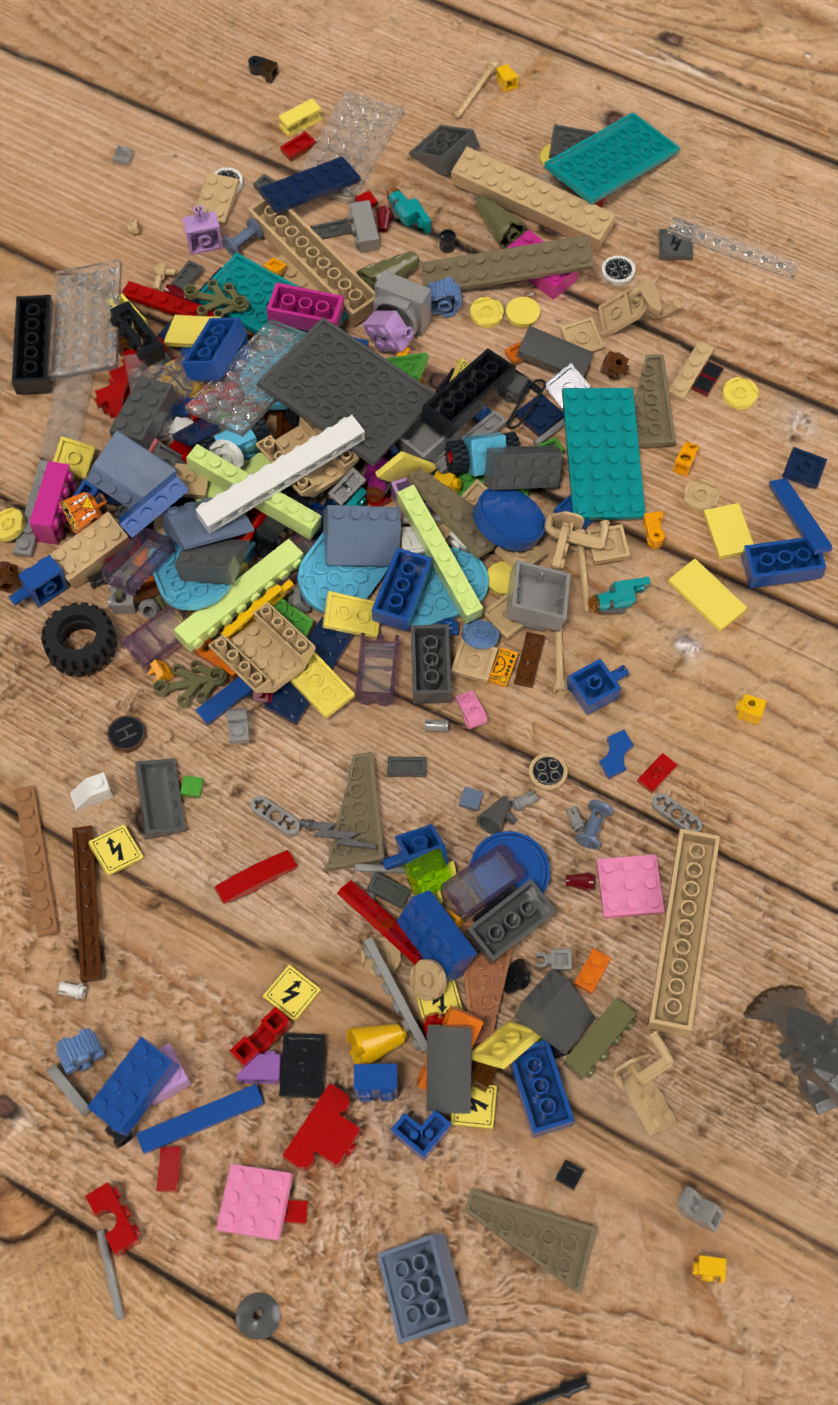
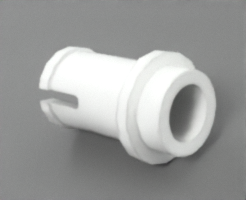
[58,982,86,1000]

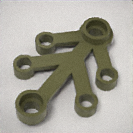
[183,279,249,318]
[152,660,227,708]

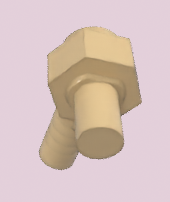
[153,263,176,291]

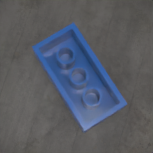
[181,317,247,381]
[741,538,826,589]
[371,547,432,632]
[397,890,477,983]
[87,1037,180,1136]
[509,1040,575,1138]

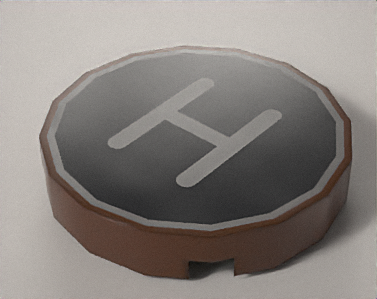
[107,715,146,753]

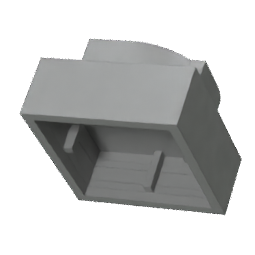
[373,270,431,336]
[395,416,460,462]
[505,560,570,631]

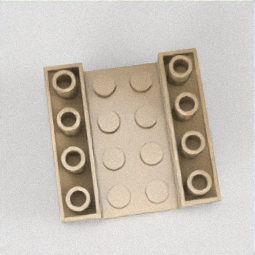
[256,417,359,497]
[208,602,316,693]

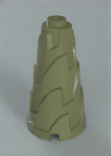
[476,196,528,249]
[356,251,419,291]

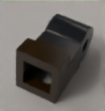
[248,56,279,84]

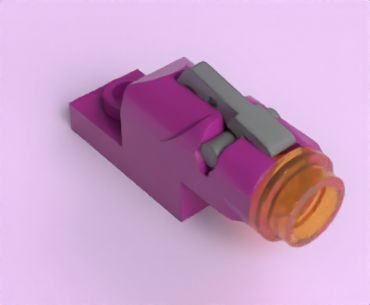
[363,458,391,503]

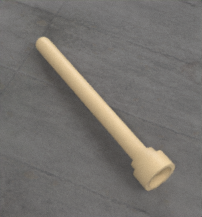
[455,59,499,119]
[574,529,591,612]
[553,627,568,696]

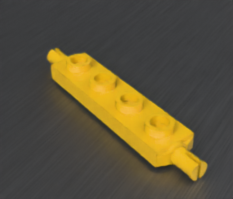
[221,579,294,640]

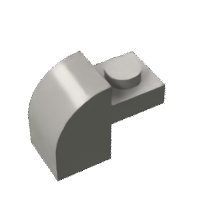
[227,707,250,745]
[677,1186,725,1233]

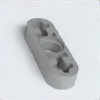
[651,793,702,832]
[250,796,300,837]
[46,1064,91,1117]

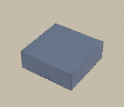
[459,787,483,812]

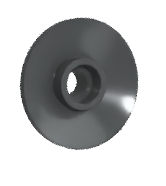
[236,1293,280,1340]

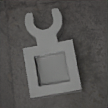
[536,949,572,972]

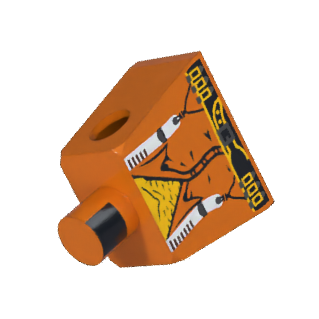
[59,492,107,534]

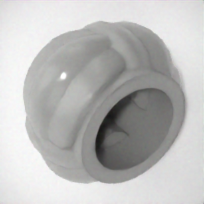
[139,598,160,618]

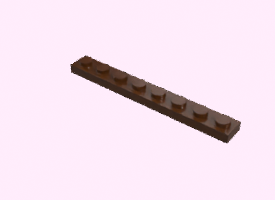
[72,825,103,983]

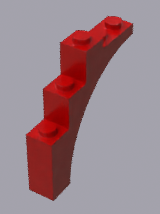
[94,337,168,423]

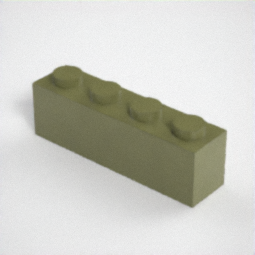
[563,998,636,1081]

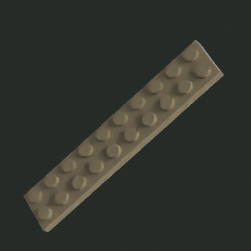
[421,235,594,290]

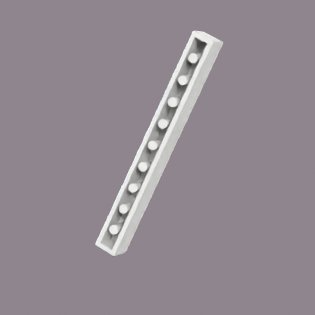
[196,415,365,534]

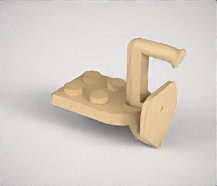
[598,278,681,337]
[545,511,610,571]
[611,1031,679,1136]

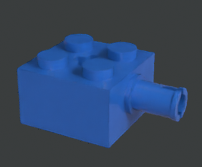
[8,555,69,608]
[567,659,629,715]
[382,824,448,877]

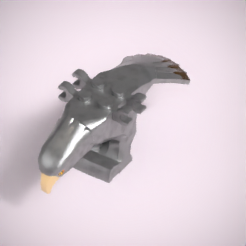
[743,985,838,1116]

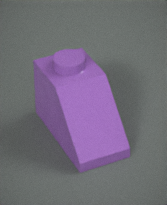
[237,1051,282,1084]

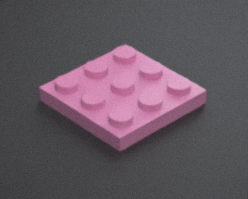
[596,855,665,919]
[216,1164,293,1241]

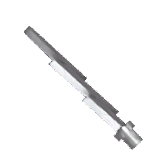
[299,818,377,850]

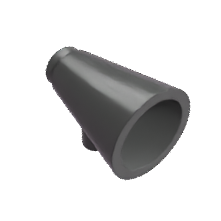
[477,796,517,834]

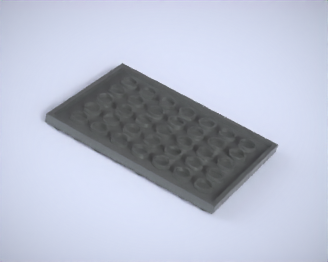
[257,317,436,466]

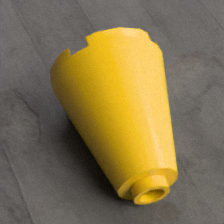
[346,1024,407,1064]

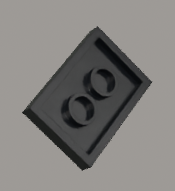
[279,1033,326,1099]

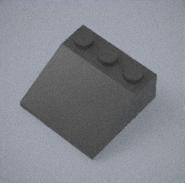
[409,125,480,175]
[175,539,250,585]
[514,968,595,1055]

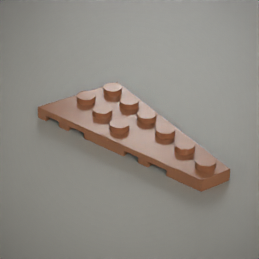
[459,922,513,1045]

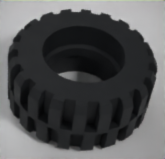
[41,602,117,677]

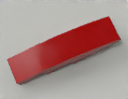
[214,850,297,904]

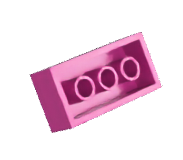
[507,230,578,300]
[267,283,344,331]
[29,461,77,545]

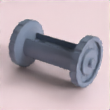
[222,218,263,256]
[575,800,614,850]

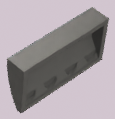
[516,326,594,376]
[135,758,186,839]
[426,1025,472,1114]

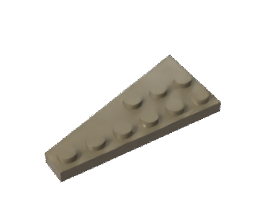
[634,354,676,448]
[406,469,498,559]
[325,751,385,872]
[464,1189,597,1295]

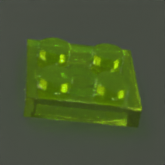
[402,848,453,896]

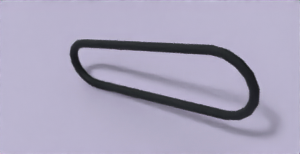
[506,379,546,429]

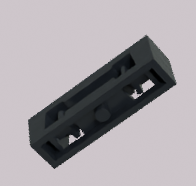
[109,301,165,366]

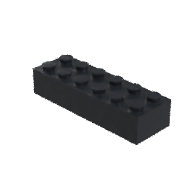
[12,295,55,394]
[420,348,516,439]

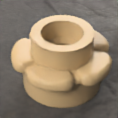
[127,219,140,236]

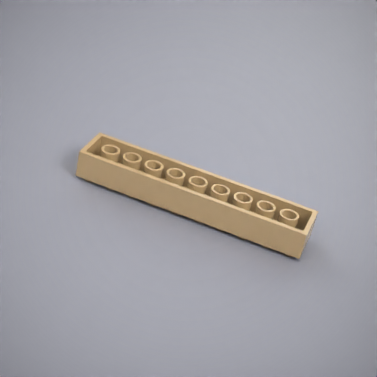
[451,146,615,251]
[247,199,375,327]
[647,829,720,1037]

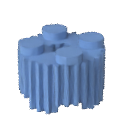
[427,277,462,318]
[56,1028,105,1075]

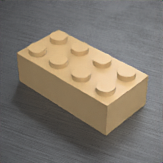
[49,512,134,590]

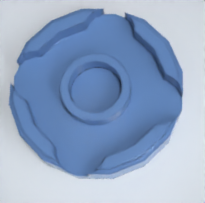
[462,620,500,649]

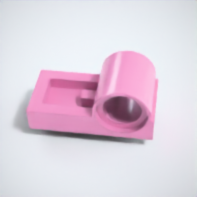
[455,690,487,729]

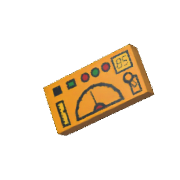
[488,647,518,688]

